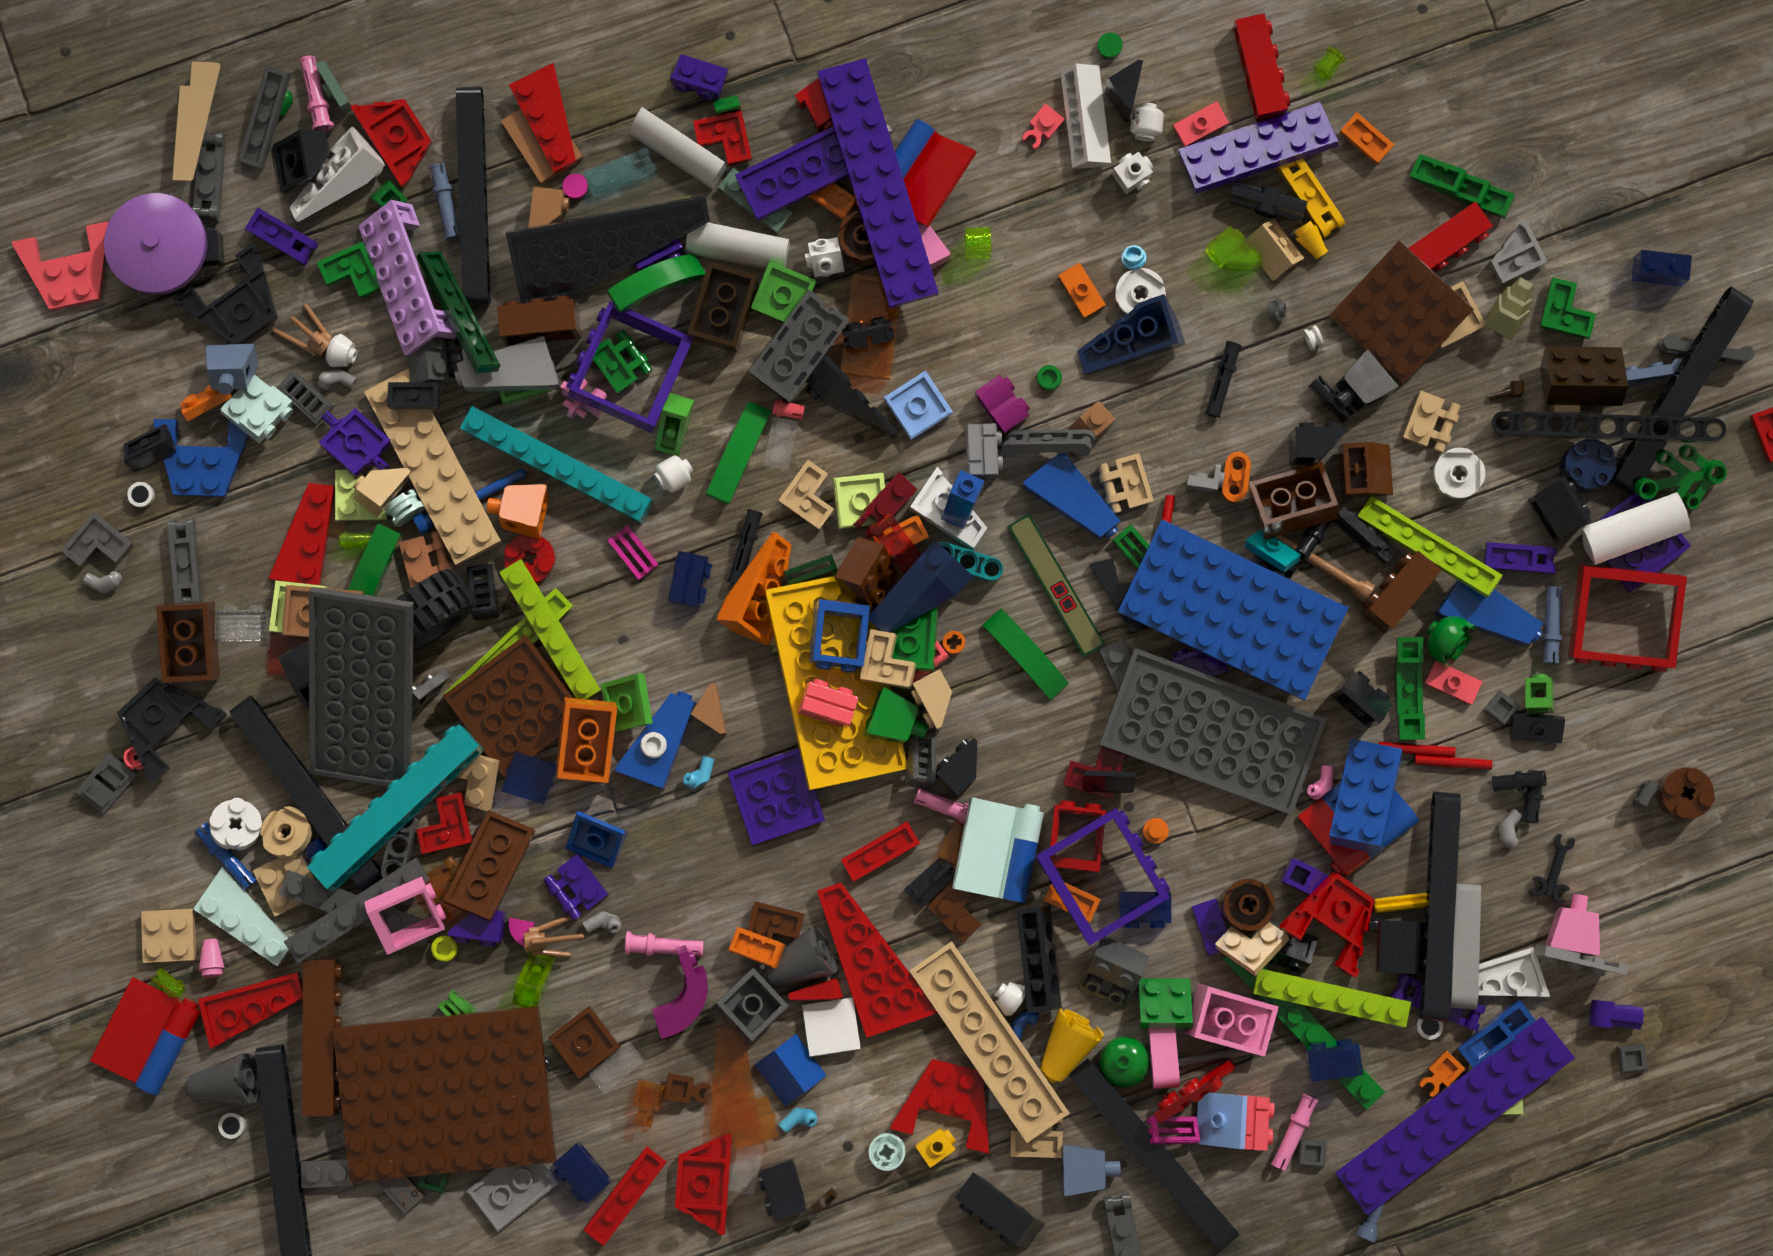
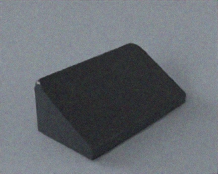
[124,424,176,472]
[1082,770,1136,793]

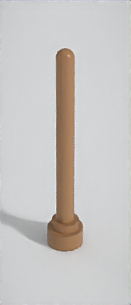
[1275,534,1375,603]

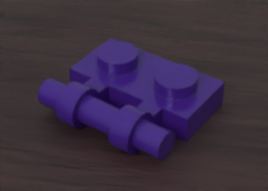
[543,854,609,921]

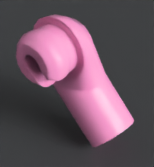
[1307,766,1334,799]

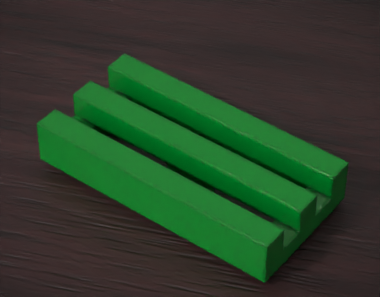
[1112,524,1149,570]

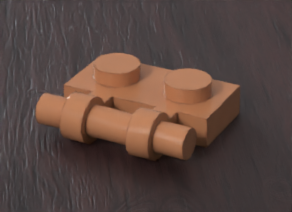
[399,531,454,587]

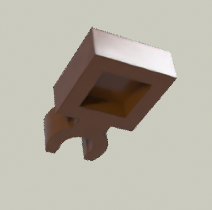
[663,1072,711,1104]

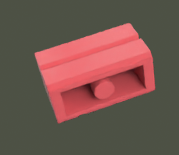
[797,679,858,728]
[1240,1095,1274,1151]

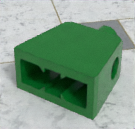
[863,687,928,744]

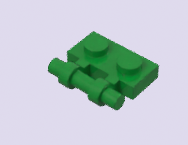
[593,329,653,395]

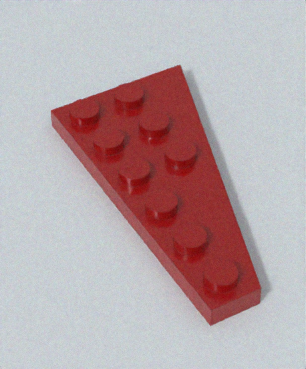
[817,883,938,1038]

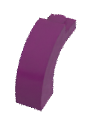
[652,945,708,1039]

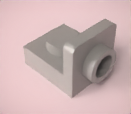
[1185,464,1225,494]

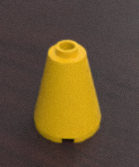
[1040,1008,1104,1083]

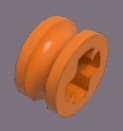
[943,631,965,654]

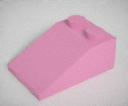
[1184,983,1279,1057]

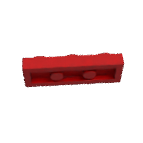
[841,821,920,882]

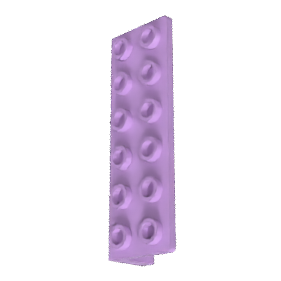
[359,200,457,356]

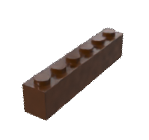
[302,959,343,1117]

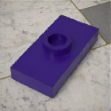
[1191,898,1227,955]

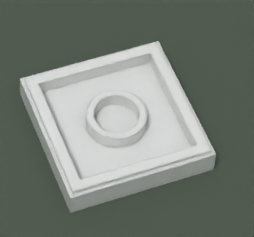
[802,997,861,1057]

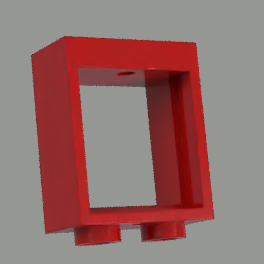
[1049,800,1106,872]

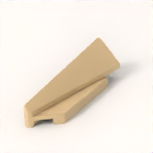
[172,61,220,182]

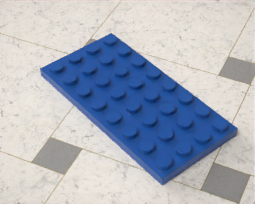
[1118,519,1349,701]

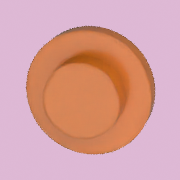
[1143,818,1169,844]

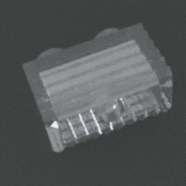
[214,605,270,643]

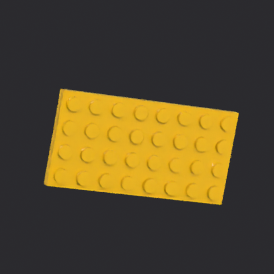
[764,576,907,791]

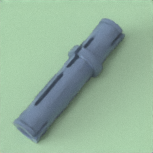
[429,163,460,240]
[1541,586,1563,664]

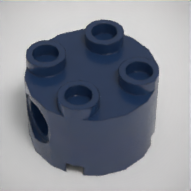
[1559,439,1616,493]

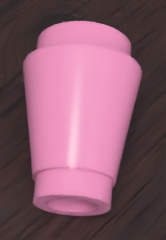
[199,939,225,978]

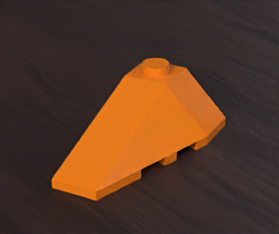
[716,532,792,646]

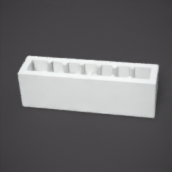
[1060,63,1111,169]
[630,107,727,190]
[686,223,790,270]
[1581,492,1690,565]

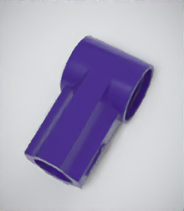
[1589,999,1644,1030]

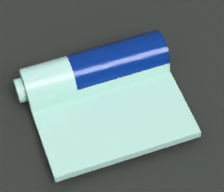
[952,797,1044,903]

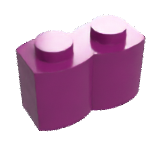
[974,375,1030,435]

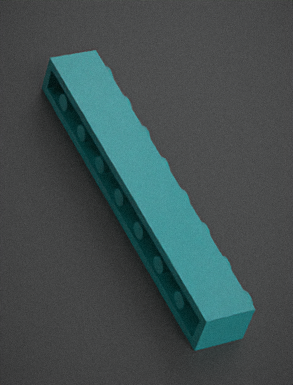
[460,406,654,525]
[307,724,485,892]

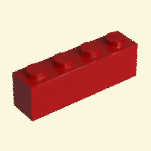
[1233,13,1290,122]
[1409,202,1493,273]

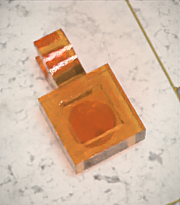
[632,1079,665,1127]

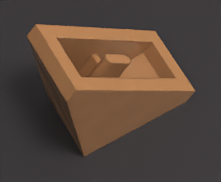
[691,683,727,735]

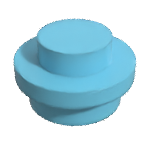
[1121,245,1147,270]

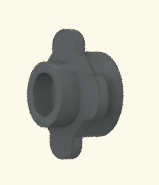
[1268,297,1286,324]

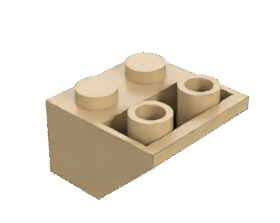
[910,669,952,732]

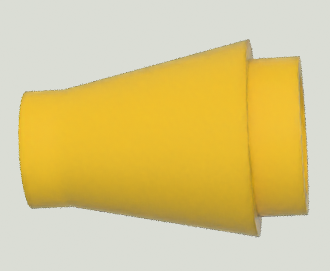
[1294,220,1328,259]

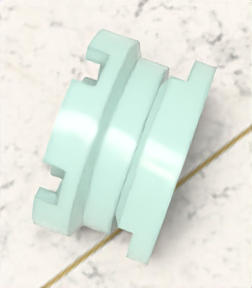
[384,490,425,527]
[869,1133,906,1171]

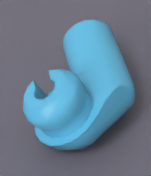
[683,756,715,788]
[779,1108,818,1133]

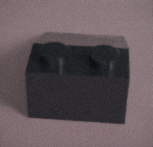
[1330,670,1392,729]

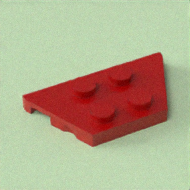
[350,99,433,188]
[675,1133,733,1235]

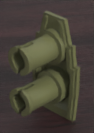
[1484,277,1534,341]

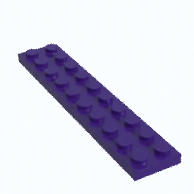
[817,58,939,309]
[1335,1017,1575,1215]

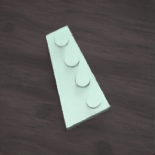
[194,866,289,966]

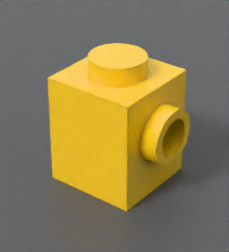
[915,1127,957,1168]

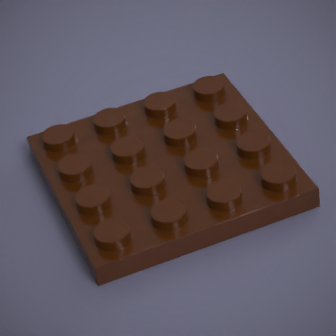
[1329,240,1474,384]
[443,635,573,777]

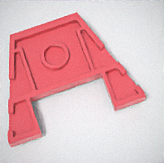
[12,221,109,311]

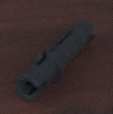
[1205,341,1242,418]
[727,509,763,585]

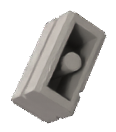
[965,423,1003,478]

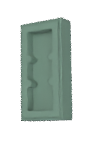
[316,61,352,113]

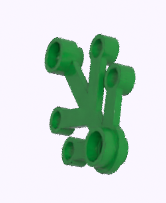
[1634,444,1727,510]

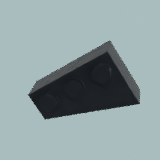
[955,1172,1045,1249]

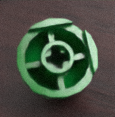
[1427,616,1476,668]
[1099,1036,1151,1088]

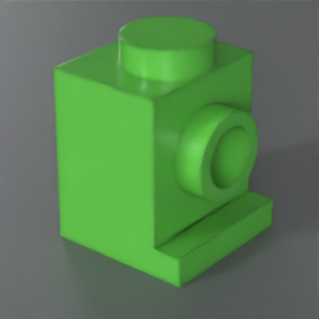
[1525,674,1554,714]

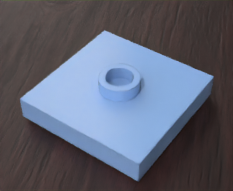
[883,370,953,441]
[1197,1092,1248,1149]

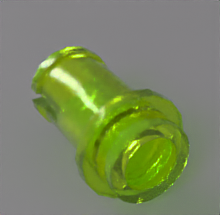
[339,530,372,550]
[151,968,186,999]

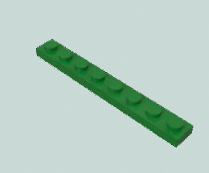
[1222,955,1385,1110]

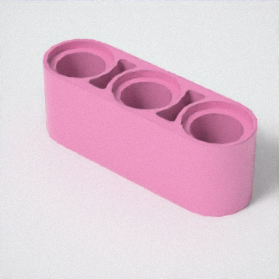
[1148,1028,1180,1089]

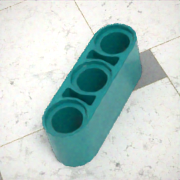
[938,542,1003,583]

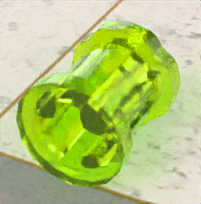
[1313,46,1346,80]

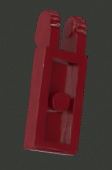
[853,472,918,539]

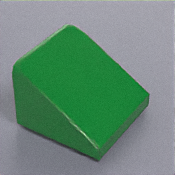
[714,95,741,116]
[370,180,408,208]

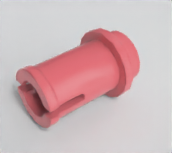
[772,398,805,421]

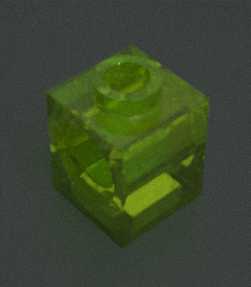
[965,227,992,260]

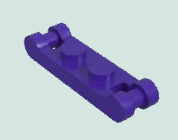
[1390,973,1486,1031]

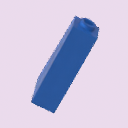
[1022,453,1120,540]
[941,470,985,530]
[1434,581,1544,646]
[615,691,697,789]

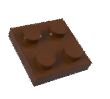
[548,1006,621,1079]

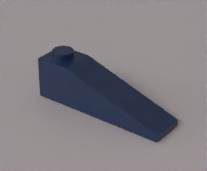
[1077,294,1186,375]
[868,541,973,633]

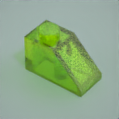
[512,952,556,1007]

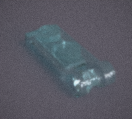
[583,147,658,197]

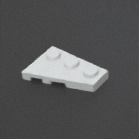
[909,466,987,551]
[1478,947,1550,997]

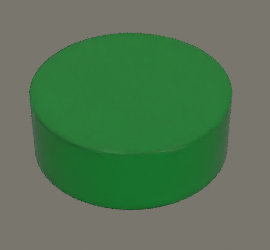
[1097,32,1123,59]
[1036,365,1062,391]

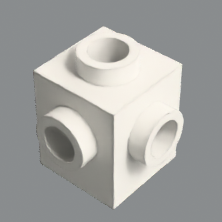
[1112,152,1153,194]
[805,237,844,277]

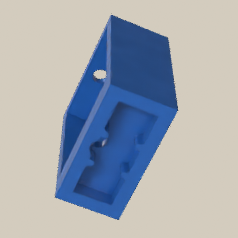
[809,599,870,673]

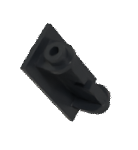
[841,316,895,350]
[904,855,955,908]

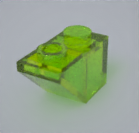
[1205,226,1263,272]

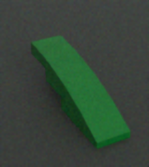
[1409,154,1515,219]
[706,401,771,505]
[348,523,402,597]

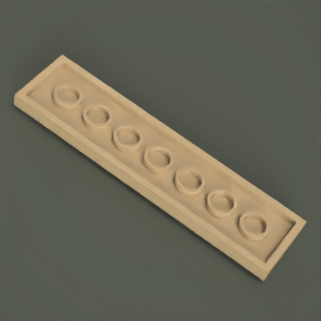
[364,368,502,567]
[909,941,1070,1143]

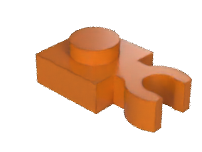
[1418,1050,1465,1097]

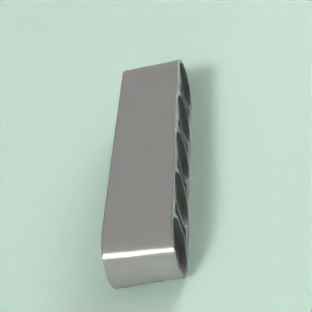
[1450,883,1481,1010]

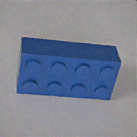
[1329,739,1402,855]

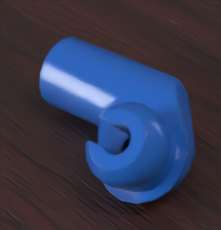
[1011,1009,1040,1040]

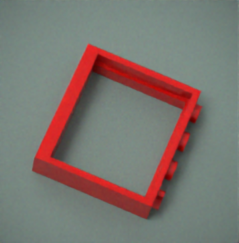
[1568,564,1687,672]

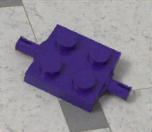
[319,408,391,478]

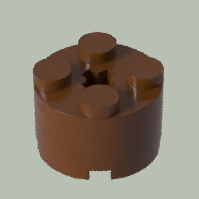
[838,211,875,267]
[1656,767,1715,820]
[1220,879,1275,931]

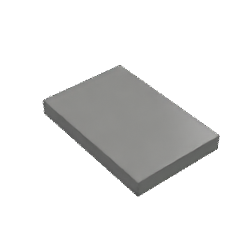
[466,1163,560,1232]

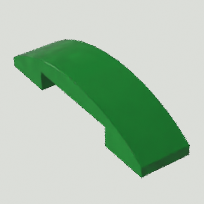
[607,254,706,313]
[982,608,1069,700]
[1395,637,1425,740]

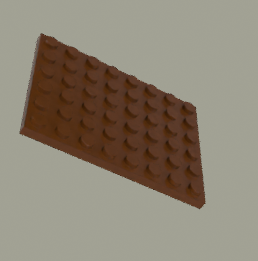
[332,1006,557,1183]

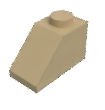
[353,468,411,517]

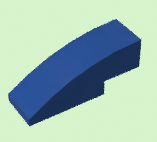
[1458,998,1536,1068]

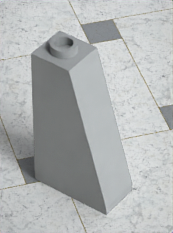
[454,336,561,392]

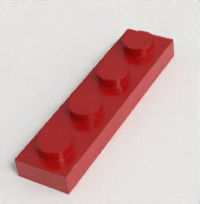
[583,1146,667,1246]

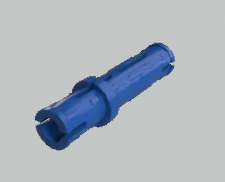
[194,822,257,891]

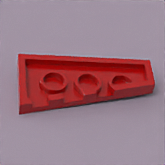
[509,62,577,174]
[268,483,335,586]
[198,972,303,1049]

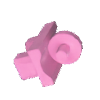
[560,379,607,419]

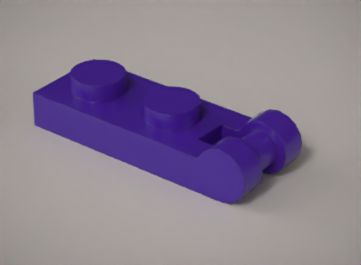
[245,208,319,266]
[1484,542,1557,574]

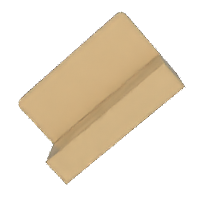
[1244,218,1304,281]

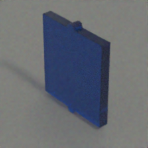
[501,751,556,804]

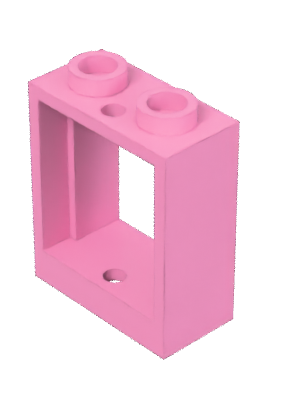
[364,876,446,955]

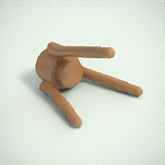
[272,304,333,358]
[523,916,584,958]

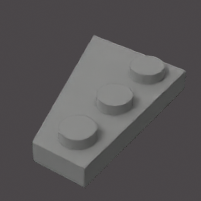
[1534,944,1629,976]

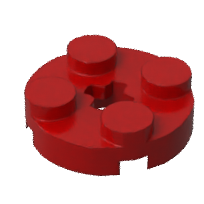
[504,534,556,583]

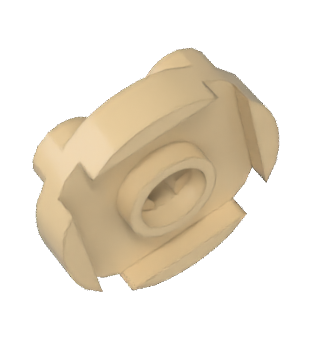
[260,806,314,859]

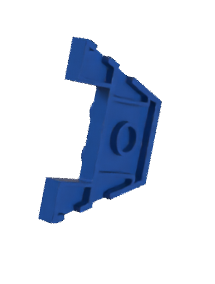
[153,419,249,497]

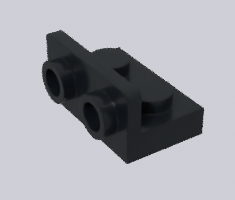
[1268,920,1318,974]

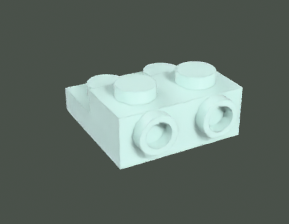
[220,375,293,444]

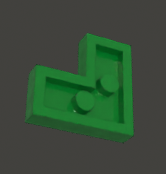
[317,242,381,299]
[1539,277,1596,340]

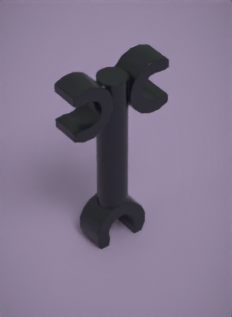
[1529,834,1575,904]

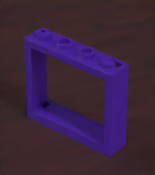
[566,301,693,433]
[1035,808,1171,946]

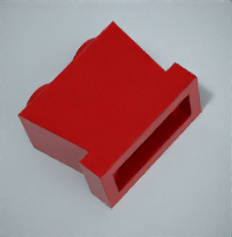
[795,79,833,133]

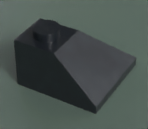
[273,129,329,193]

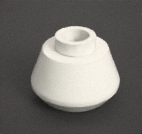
[326,334,358,367]
[994,982,1026,1016]

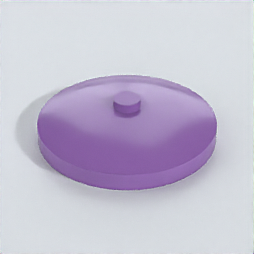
[104,193,207,295]

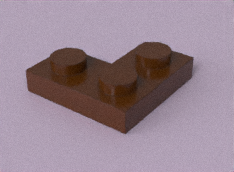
[926,878,981,943]
[747,901,805,939]

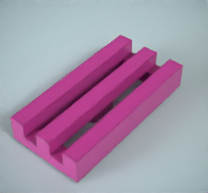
[607,525,659,581]
[1147,1116,1200,1144]

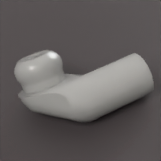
[318,368,357,390]
[83,571,122,593]
[1498,809,1523,848]
[583,911,622,933]

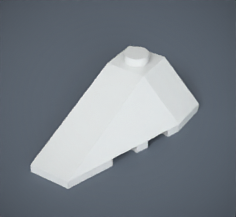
[290,126,385,222]

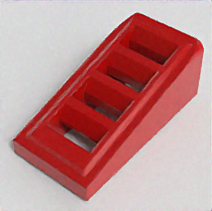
[788,978,843,1001]

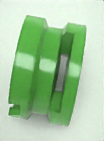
[438,990,477,1015]

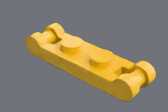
[1276,159,1346,238]

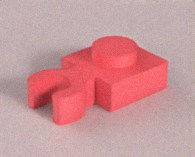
[1022,103,1065,151]

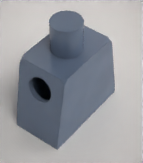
[206,344,259,395]
[1062,1144,1121,1196]

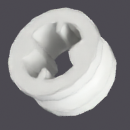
[1303,325,1324,351]

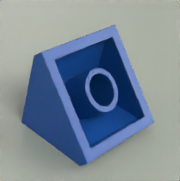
[566,811,628,868]
[755,1034,827,1106]

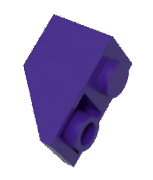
[1279,858,1328,896]
[448,910,507,947]

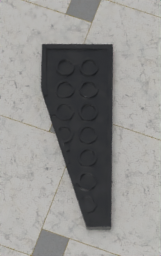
[506,195,710,304]

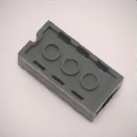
[747,290,849,402]

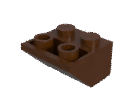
[1338,442,1393,498]
[834,537,897,613]

